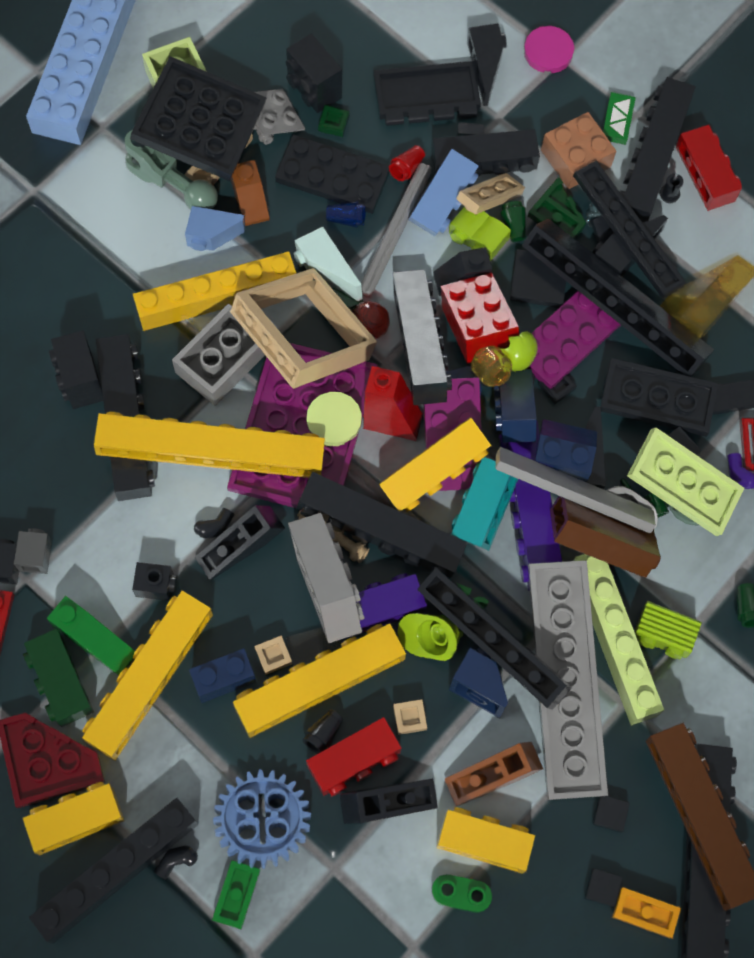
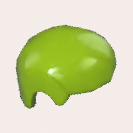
[496,331,538,372]

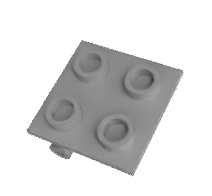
[254,89,305,144]

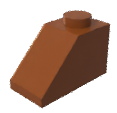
[231,160,270,226]

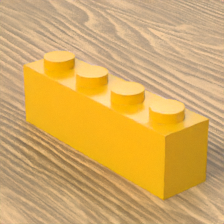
[379,418,491,512]

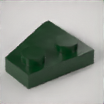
[527,177,586,239]

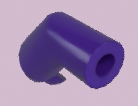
[727,453,754,489]

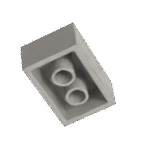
[172,303,265,406]

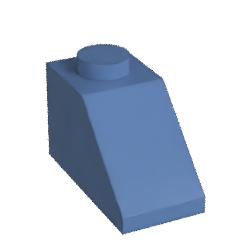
[185,206,245,251]

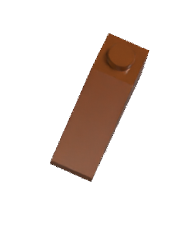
[445,742,543,806]

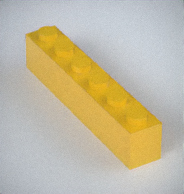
[133,252,297,331]
[82,591,213,761]
[233,623,406,738]

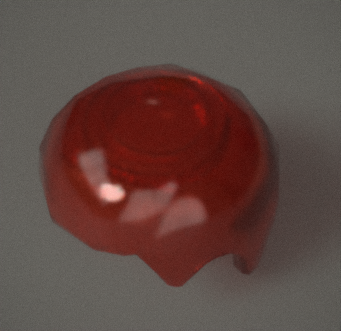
[351,301,390,340]

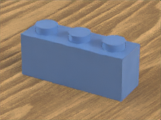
[408,149,479,236]

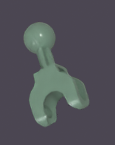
[125,130,218,210]

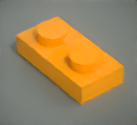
[612,887,681,938]

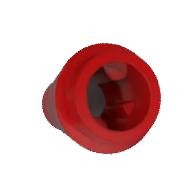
[389,145,425,181]

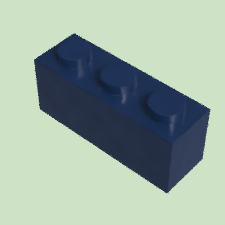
[494,369,537,442]

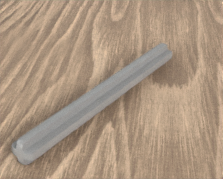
[361,163,432,297]

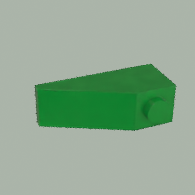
[47,595,135,676]

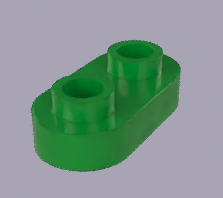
[431,874,492,913]

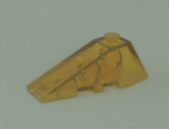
[660,255,754,339]

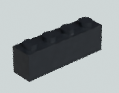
[431,129,540,177]

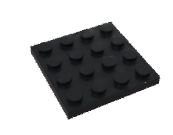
[130,56,267,181]

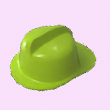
[398,613,463,661]

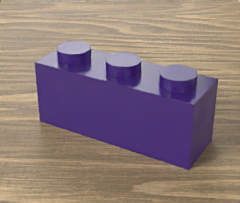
[344,573,427,639]

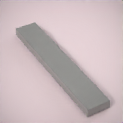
[495,447,656,533]

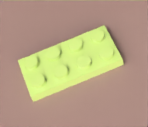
[627,428,744,536]

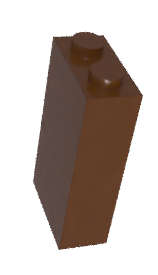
[550,496,661,578]

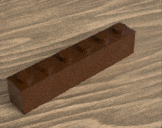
[646,722,754,911]

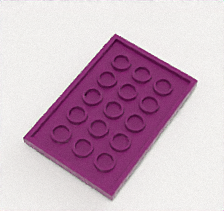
[227,343,377,508]

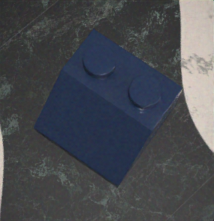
[534,419,597,483]
[449,648,508,719]

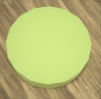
[307,392,362,446]

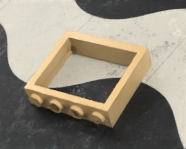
[231,268,377,389]

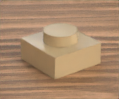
[255,636,292,675]
[393,699,427,735]

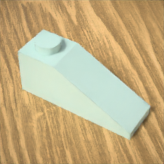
[294,227,363,301]

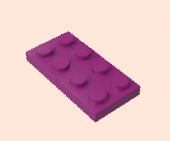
[526,291,621,389]
[424,378,482,491]

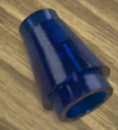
[326,201,366,228]

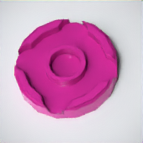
[524,26,574,73]

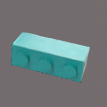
[451,457,518,551]

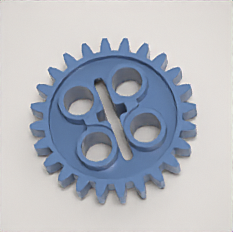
[213,770,311,869]

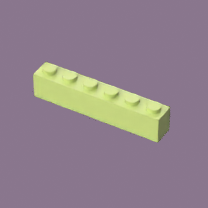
[573,554,664,725]

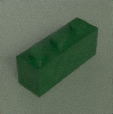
[23,628,94,727]

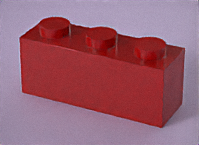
[676,125,742,211]
[306,717,401,797]

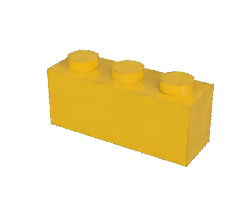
[23,782,125,855]
[437,807,535,874]

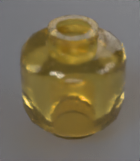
[471,346,512,387]

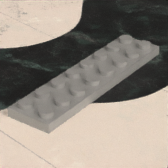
[528,560,608,800]

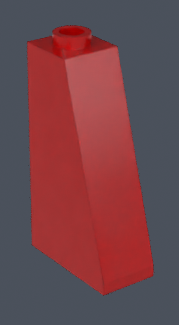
[363,366,423,441]

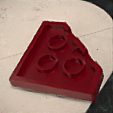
[0,713,105,808]

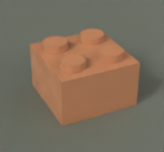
[541,112,616,190]

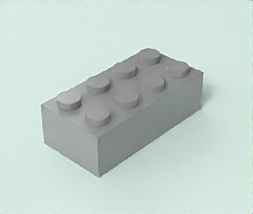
[288,513,364,643]

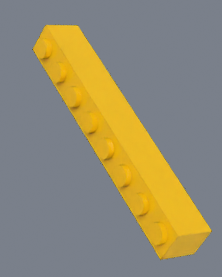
[94,412,325,478]

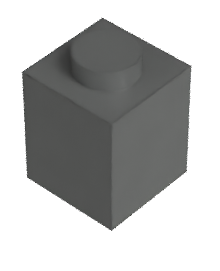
[14,528,52,574]

